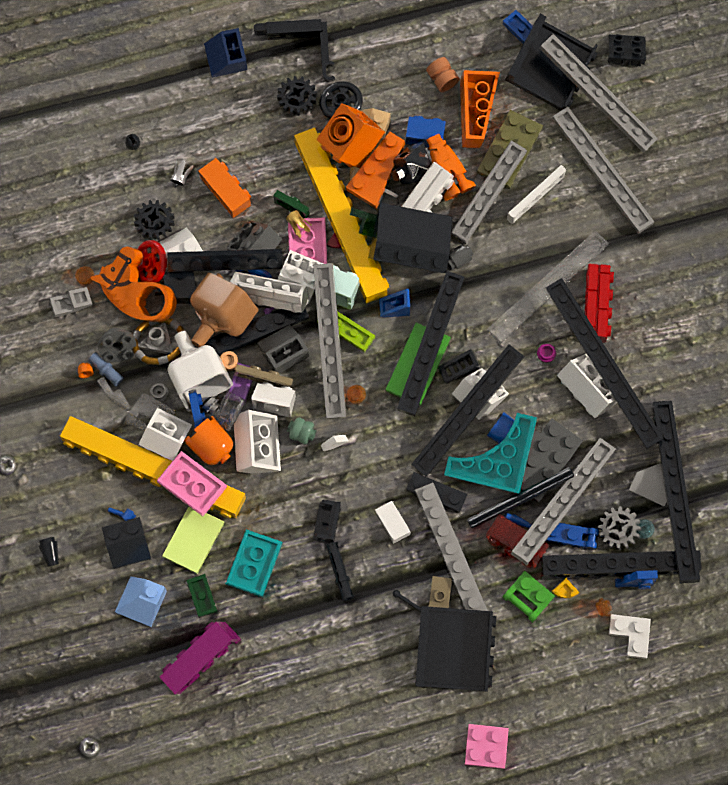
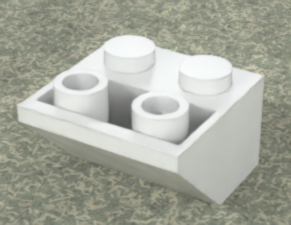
[277,250,323,304]
[452,368,509,420]

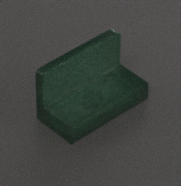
[350,208,377,237]

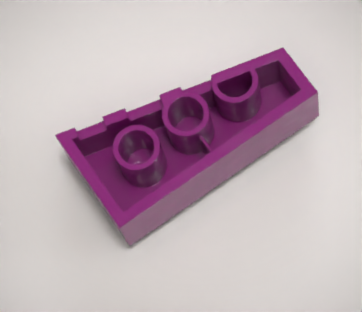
[160,622,241,695]

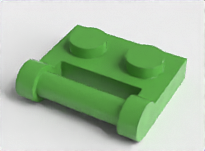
[502,571,555,623]

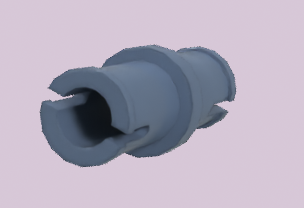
[88,352,124,387]

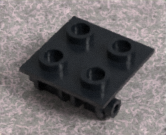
[608,34,646,66]

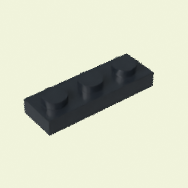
[406,472,467,513]

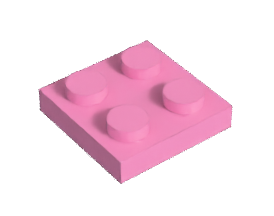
[465,724,509,769]

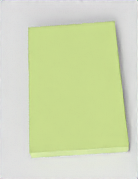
[162,507,224,574]

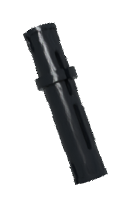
[326,542,354,601]

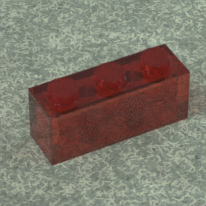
[486,514,549,568]

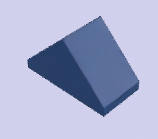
[379,289,410,317]

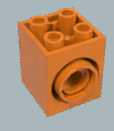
[316,103,385,168]

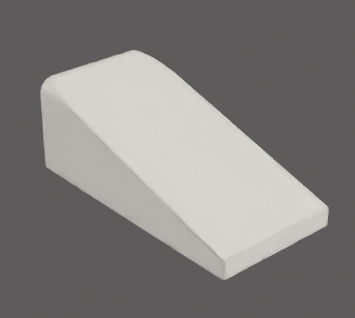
[375,501,411,544]

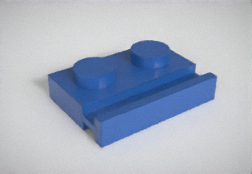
[189,389,206,428]

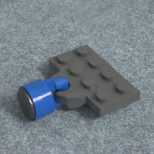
[486,412,583,503]

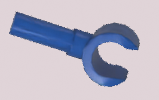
[108,507,136,521]

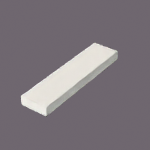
[507,165,566,224]

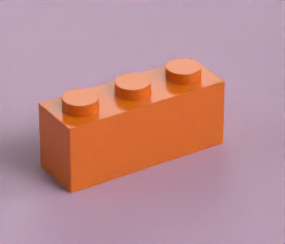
[198,158,251,218]

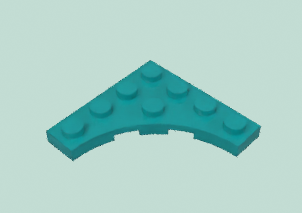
[444,413,537,493]

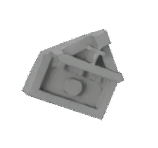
[629,463,667,506]

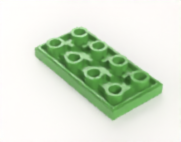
[386,323,451,406]

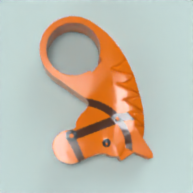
[90,246,177,322]

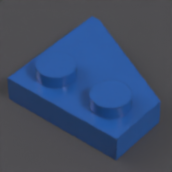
[615,570,658,590]

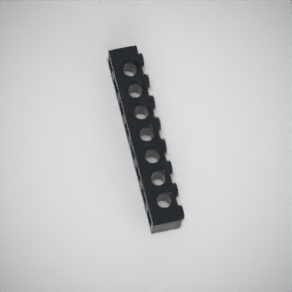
[541,550,702,580]

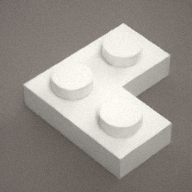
[609,614,651,659]

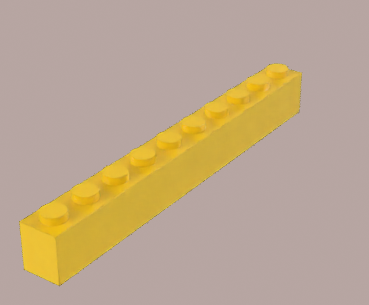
[294,128,389,304]
[60,416,246,518]

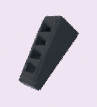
[438,349,482,384]

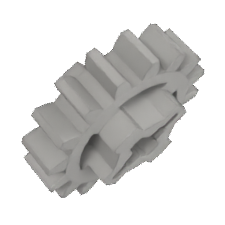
[598,506,642,550]

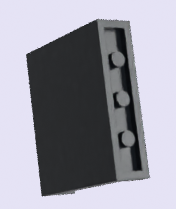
[505,13,598,111]
[416,606,497,692]

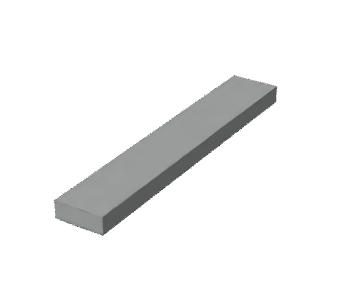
[451,141,527,244]

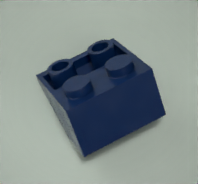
[204,28,248,78]

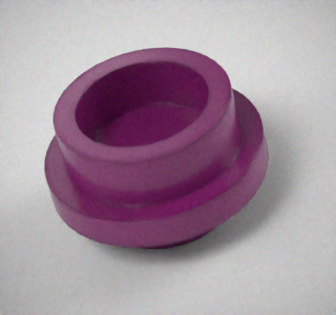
[537,344,556,363]

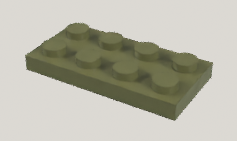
[477,110,543,189]

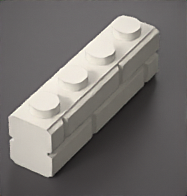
[401,162,454,212]
[230,272,308,313]

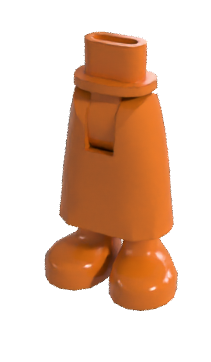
[426,134,476,201]

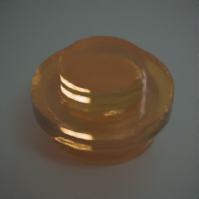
[75,266,94,285]
[347,385,366,404]
[595,598,612,617]

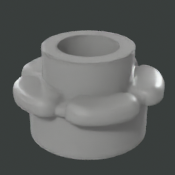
[150,383,169,402]
[202,396,220,414]

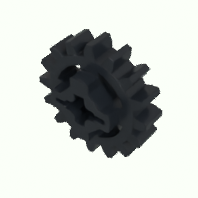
[277,76,317,116]
[134,200,175,240]

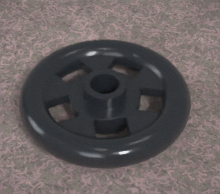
[319,81,363,119]

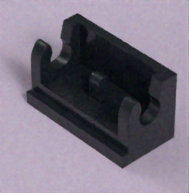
[313,500,341,543]

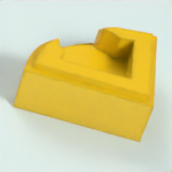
[551,578,579,599]

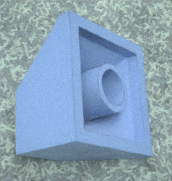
[115,576,167,627]

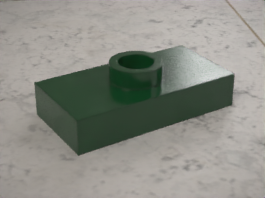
[273,190,310,218]
[186,574,218,618]

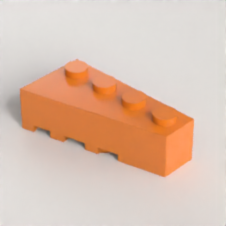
[460,70,500,148]

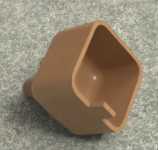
[190,273,259,348]

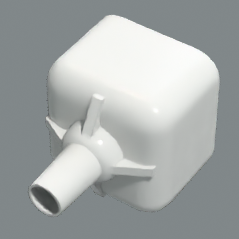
[167,331,233,412]

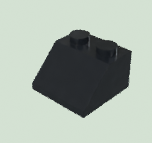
[102,517,151,569]

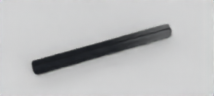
[468,468,574,528]

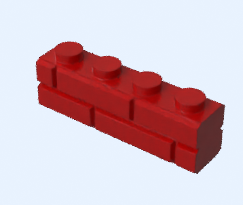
[584,264,614,343]

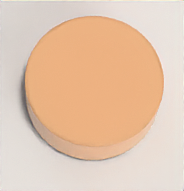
[220,351,238,371]

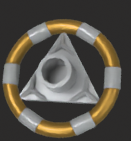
[132,318,184,365]

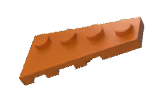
[346,131,405,209]

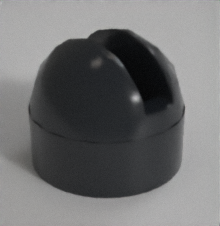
[125,134,140,150]

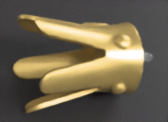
[286,210,312,238]

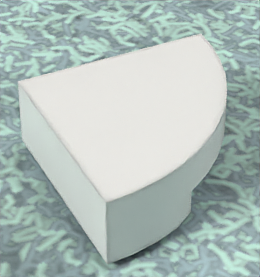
[321,435,348,451]

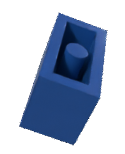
[406,116,446,147]

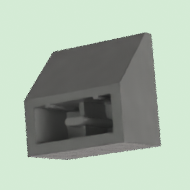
[227,220,282,250]
[257,325,309,373]

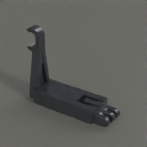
[254,19,335,82]

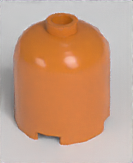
[184,416,233,465]

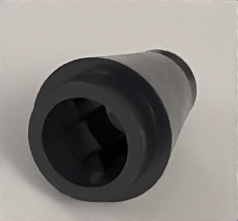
[38,537,59,567]

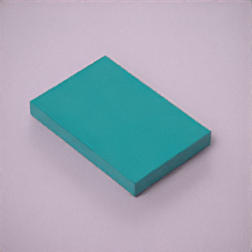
[225,529,283,598]

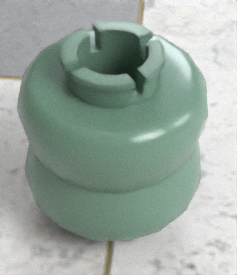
[287,417,317,445]

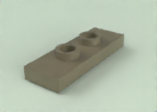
[233,364,293,388]
[429,576,452,608]

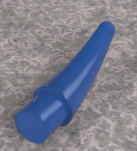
[503,513,532,529]

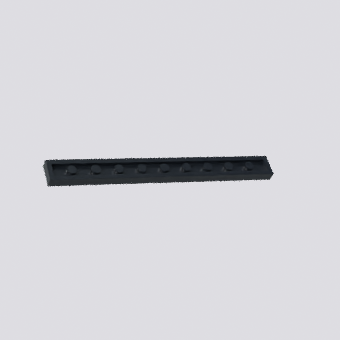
[545,278,664,449]
[652,401,700,584]

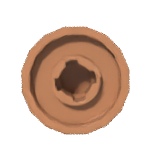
[426,57,460,92]

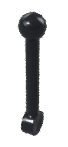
[393,590,421,612]

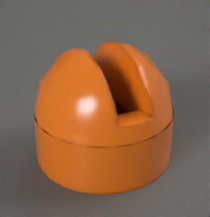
[77,362,94,378]

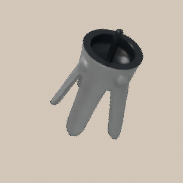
[170,160,194,188]

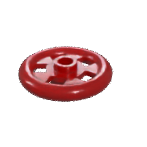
[137,240,167,283]

